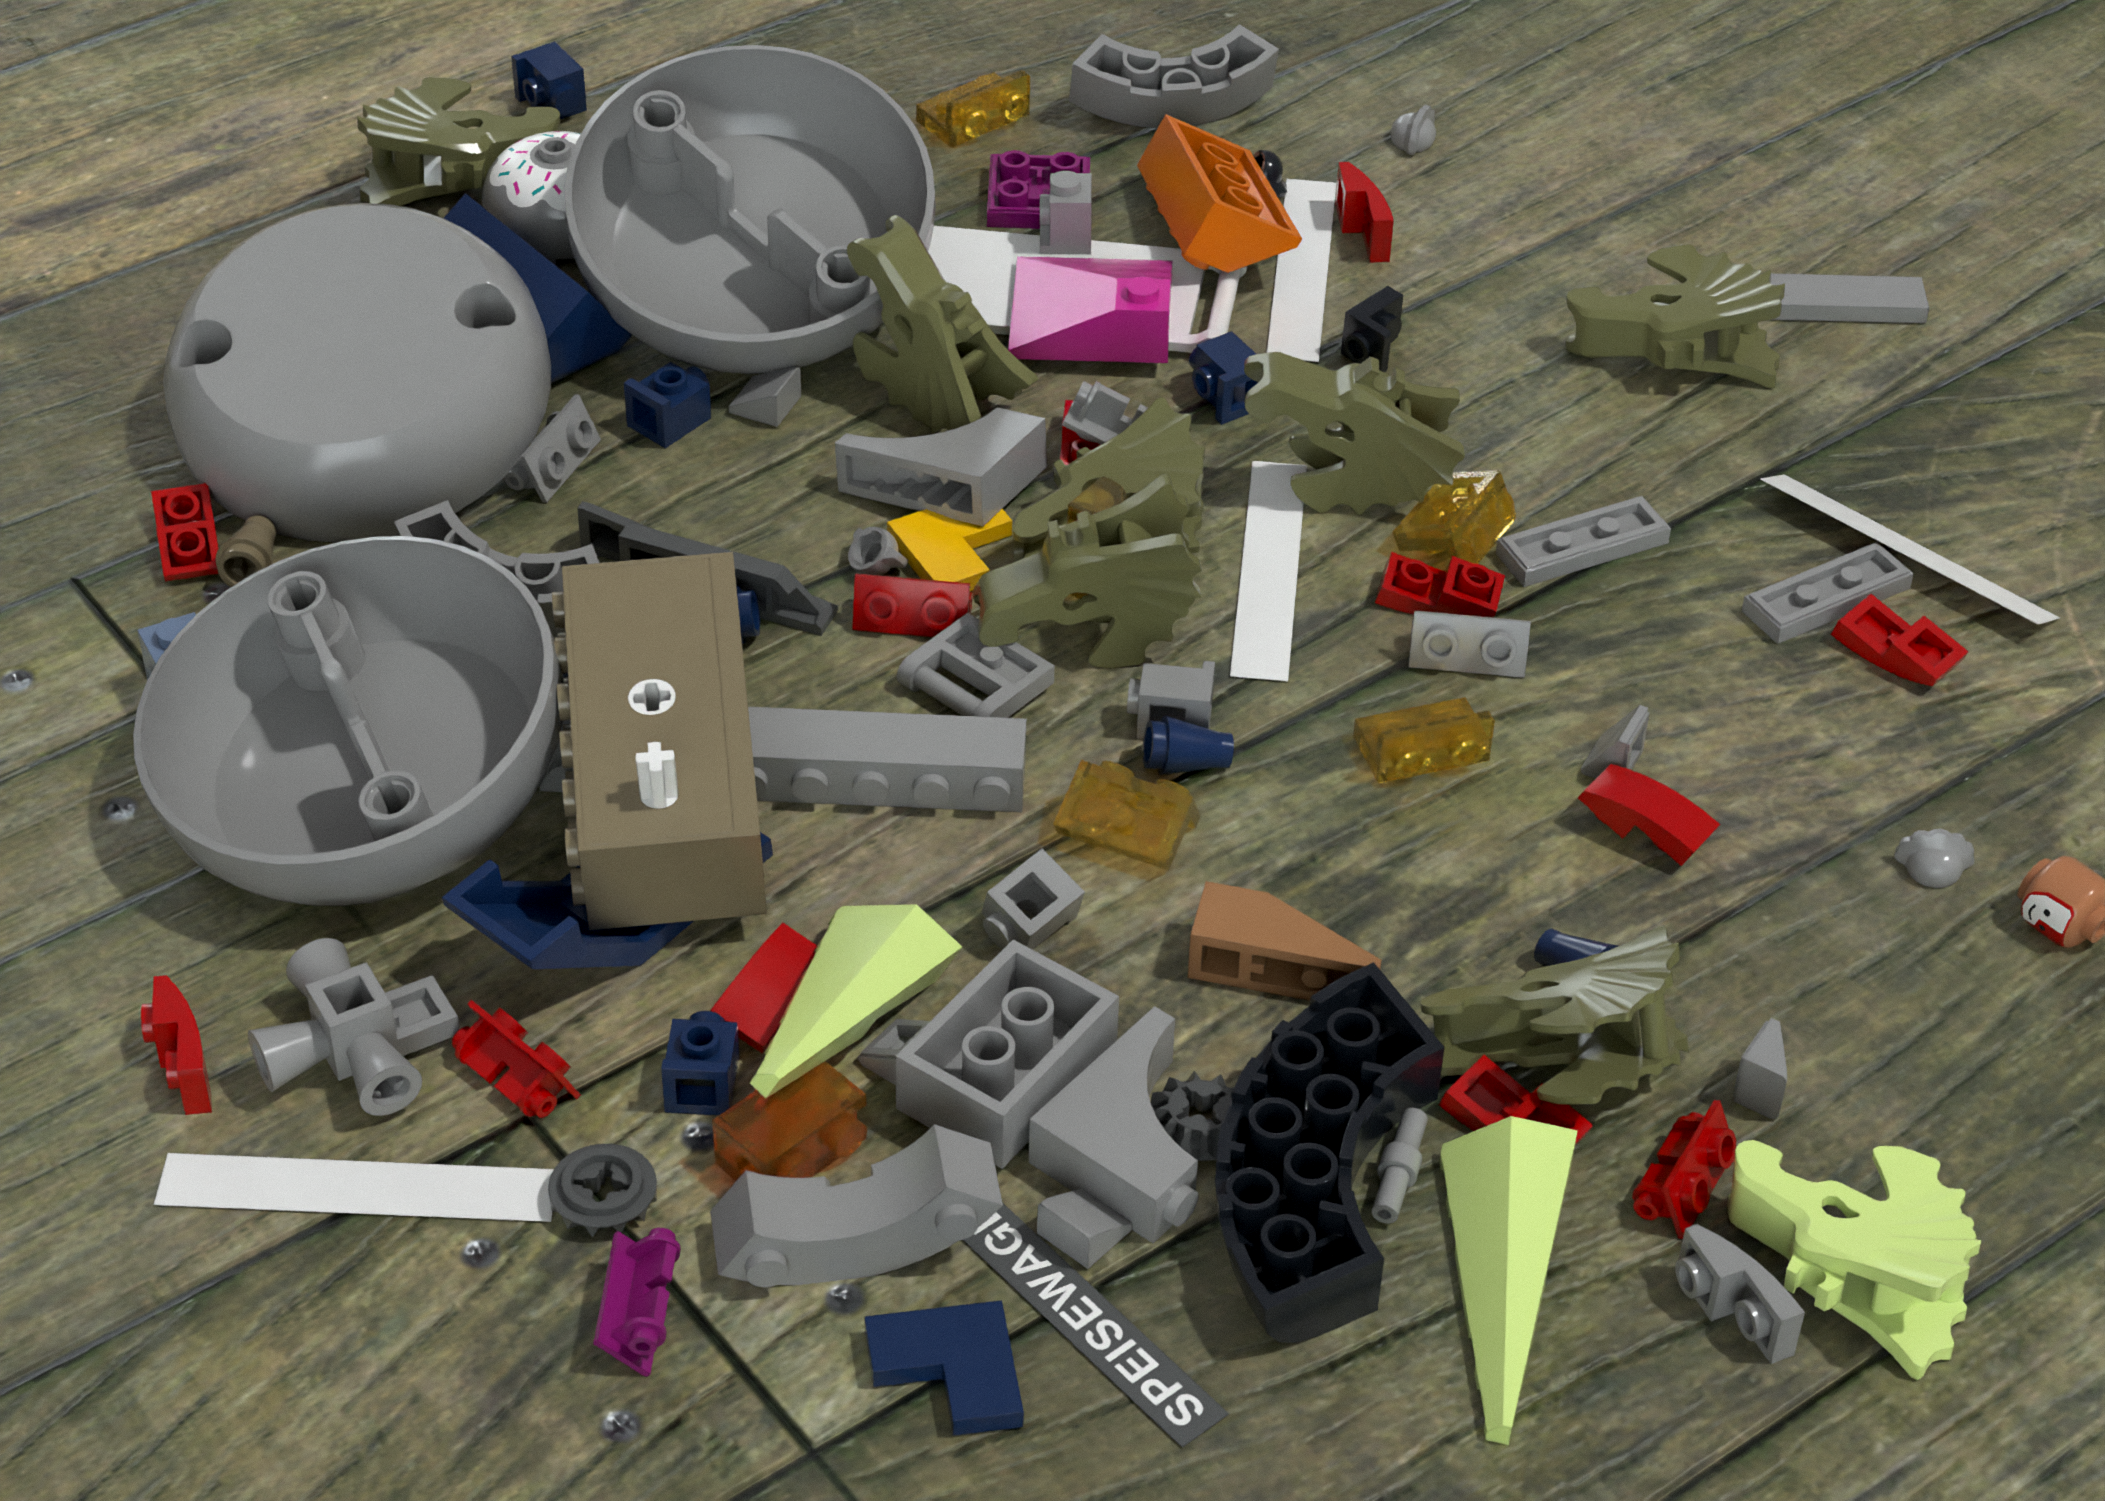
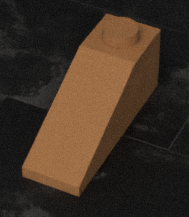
[1188,881,1382,1001]

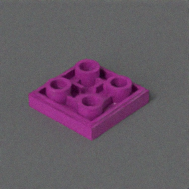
[987,150,1090,229]

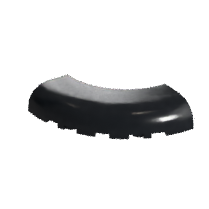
[1215,962,1445,1343]

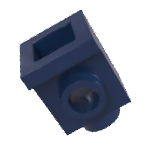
[511,41,587,120]
[1189,331,1258,425]
[624,362,711,449]
[661,1011,739,1116]

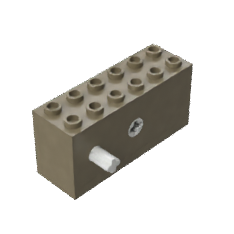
[552,552,767,931]

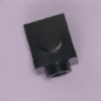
[1341,286,1404,372]

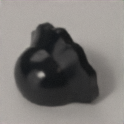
[1253,150,1287,198]

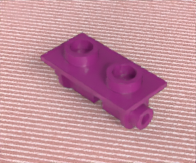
[593,1228,681,1377]

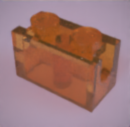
[712,1061,867,1181]

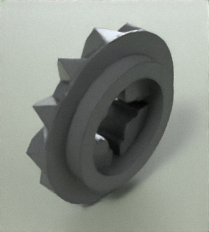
[1150,1070,1234,1161]
[548,1143,657,1237]

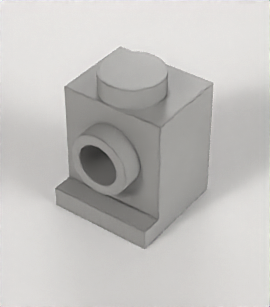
[1040,171,1092,254]
[1127,661,1215,739]
[982,848,1085,950]

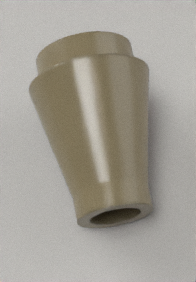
[216,515,277,587]

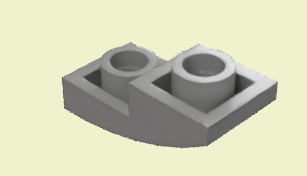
[1675,1224,1805,1364]

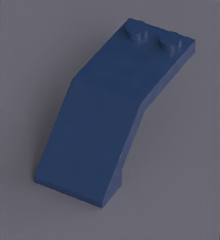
[442,832,773,969]

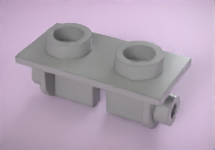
[1062,381,1148,445]
[504,394,601,503]
[1409,611,1531,678]

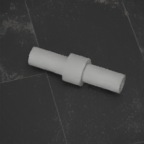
[1372,1108,1428,1224]

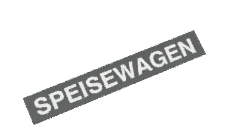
[964,1202,1229,1448]

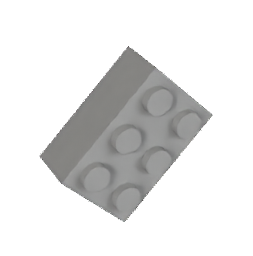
[895,939,1119,1169]

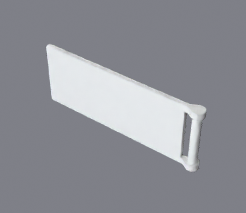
[883,226,1247,353]

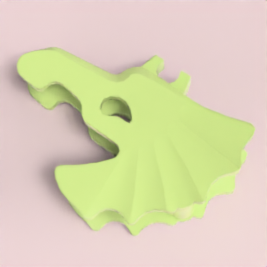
[1727,1140,1981,1380]

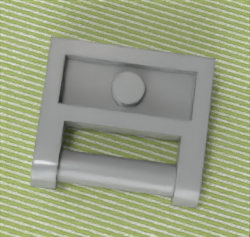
[897,613,1055,718]

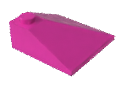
[1008,256,1173,363]

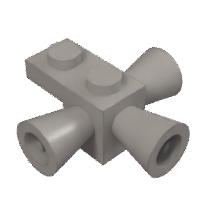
[248,938,460,1116]

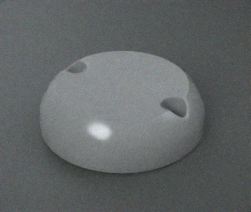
[564,45,936,374]
[163,203,551,543]
[133,536,564,906]

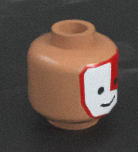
[2017,856,2105,948]

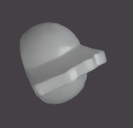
[1391,104,1436,155]
[848,527,908,576]
[1894,828,1974,888]

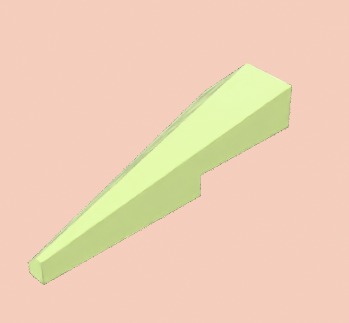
[750,904,962,1098]
[1439,1116,1578,1445]

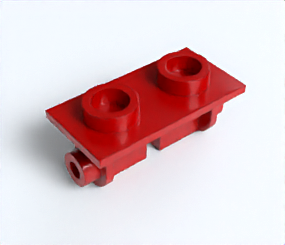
[852,573,973,637]
[452,1000,581,1118]
[1632,1100,1736,1239]

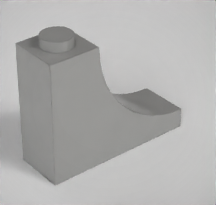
[835,407,1047,526]
[1029,1006,1199,1243]

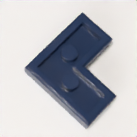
[864,1300,1024,1436]

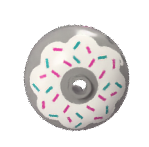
[482,131,581,266]

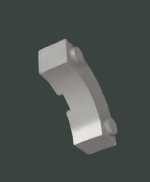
[1069,24,1279,128]
[394,500,600,637]
[710,1124,1003,1287]

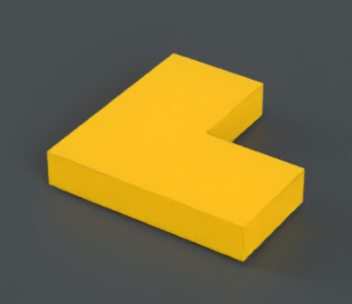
[887,509,1012,591]

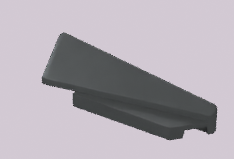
[577,501,838,636]

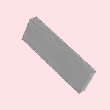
[1770,273,1929,323]
[1496,496,1671,587]
[1742,542,1914,644]

